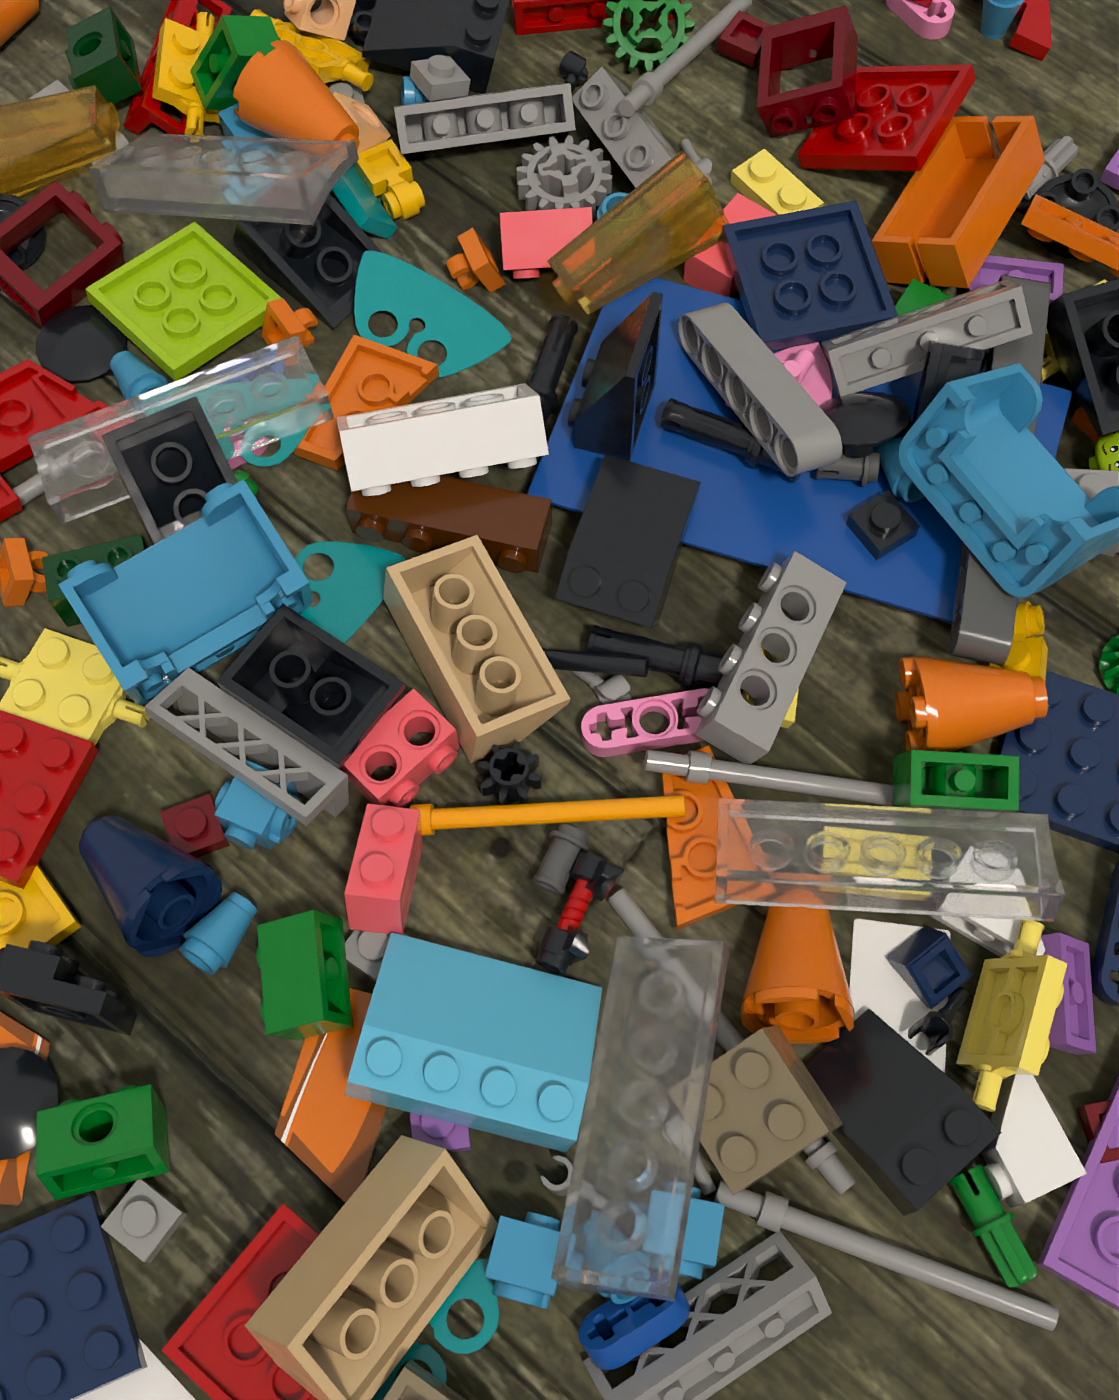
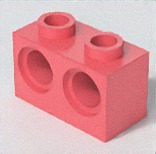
[341,688,460,808]

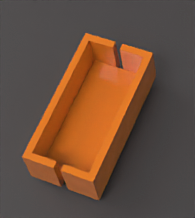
[871,116,1045,288]

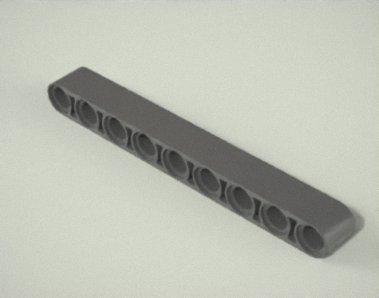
[949,275,1051,665]

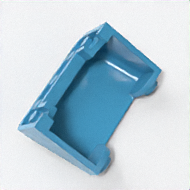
[898,363,1119,598]
[58,479,313,705]

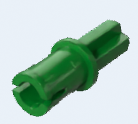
[949,1164,1037,1288]

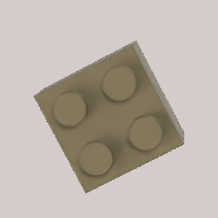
[669,1025,843,1195]

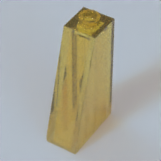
[0,85,120,197]
[547,150,729,315]

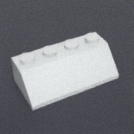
[336,383,549,496]

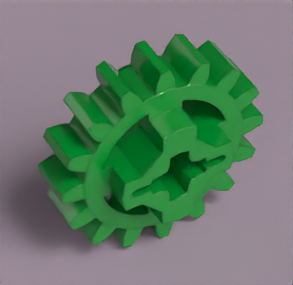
[601,0,695,73]

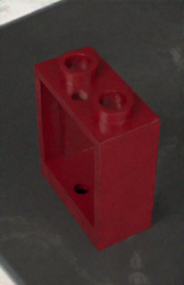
[756,5,858,138]
[0,180,125,329]

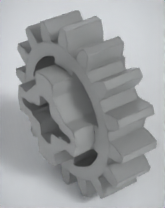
[516,135,612,218]

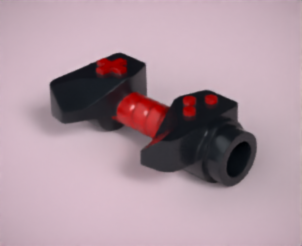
[535,852,624,975]

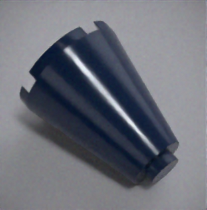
[78,815,222,957]

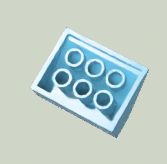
[345,932,602,1153]

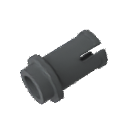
[816,450,880,487]
[532,823,589,895]

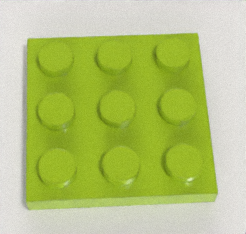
[85,221,281,382]

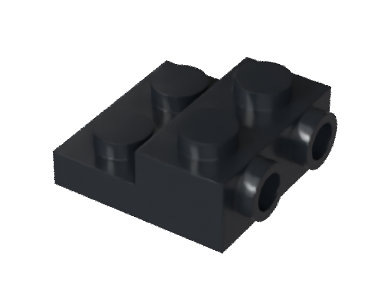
[0,940,137,1036]

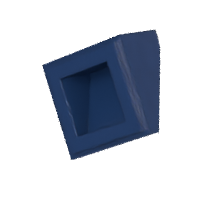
[887,926,972,1009]

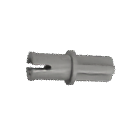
[1017,136,1078,209]

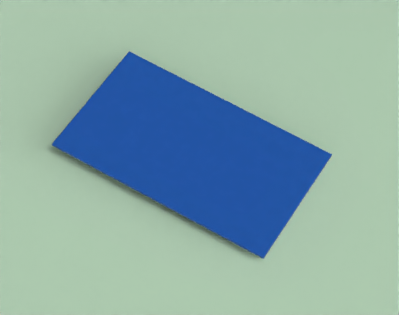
[527,267,1072,624]

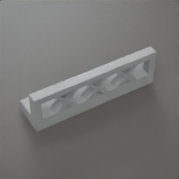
[821,279,1033,397]
[144,668,349,826]
[583,1231,832,1400]

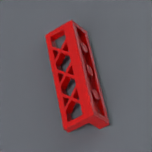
[123,0,232,142]
[511,0,681,35]

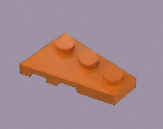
[294,335,439,471]
[661,745,776,931]

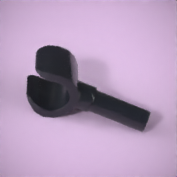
[559,51,588,93]
[908,987,970,1056]

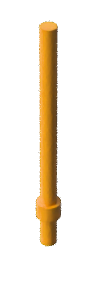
[410,795,686,836]

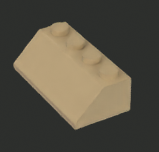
[383,535,570,763]
[244,1135,498,1400]

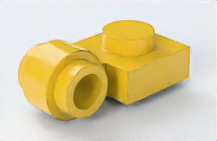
[353,139,425,221]
[989,601,1048,682]

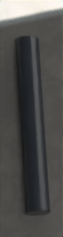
[542,648,649,677]

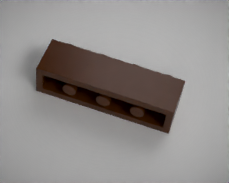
[346,476,552,573]

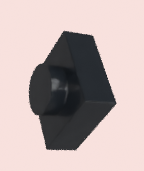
[846,490,920,561]

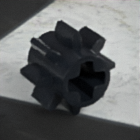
[478,741,542,805]

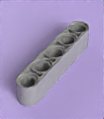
[678,303,842,477]

